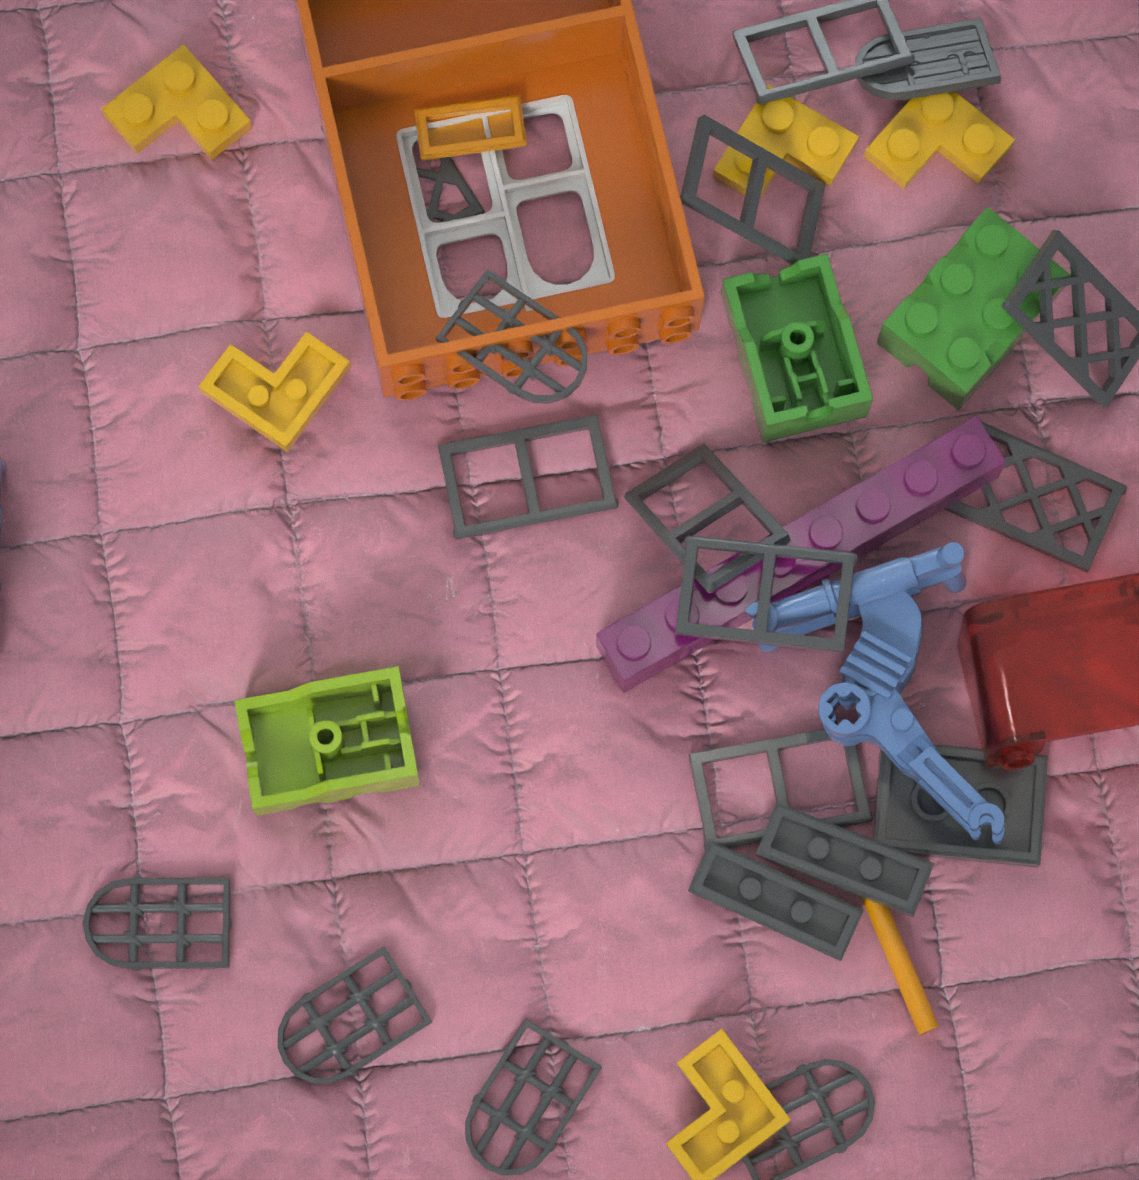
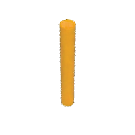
[861,897,940,1035]

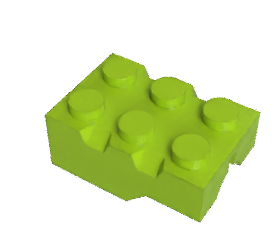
[234,666,420,816]

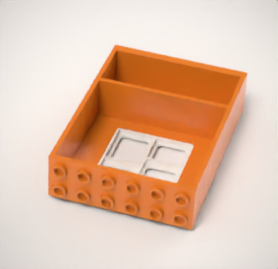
[294,0,705,401]

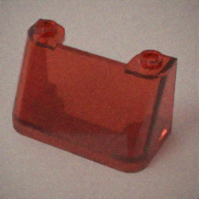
[957,573,1139,770]

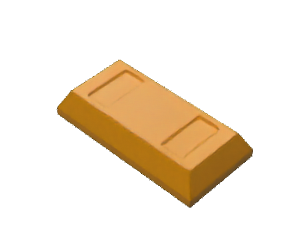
[414,94,527,161]

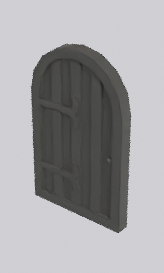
[855,18,1001,100]

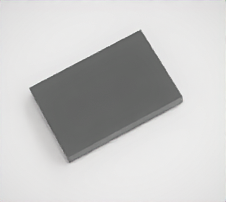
[873,744,1048,868]

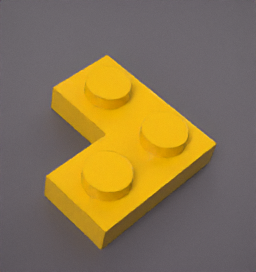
[101,44,252,160]
[713,84,859,201]
[864,91,1015,190]
[198,331,351,453]
[665,1028,791,1180]

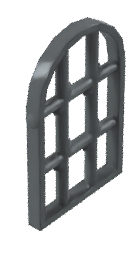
[436,269,587,404]
[83,876,232,971]
[278,946,432,1084]
[465,1019,602,1175]
[743,1059,875,1180]

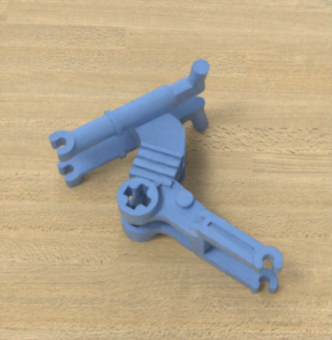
[746,542,1005,844]

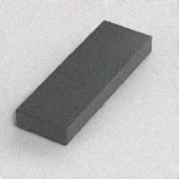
[756,802,934,918]
[688,840,864,961]

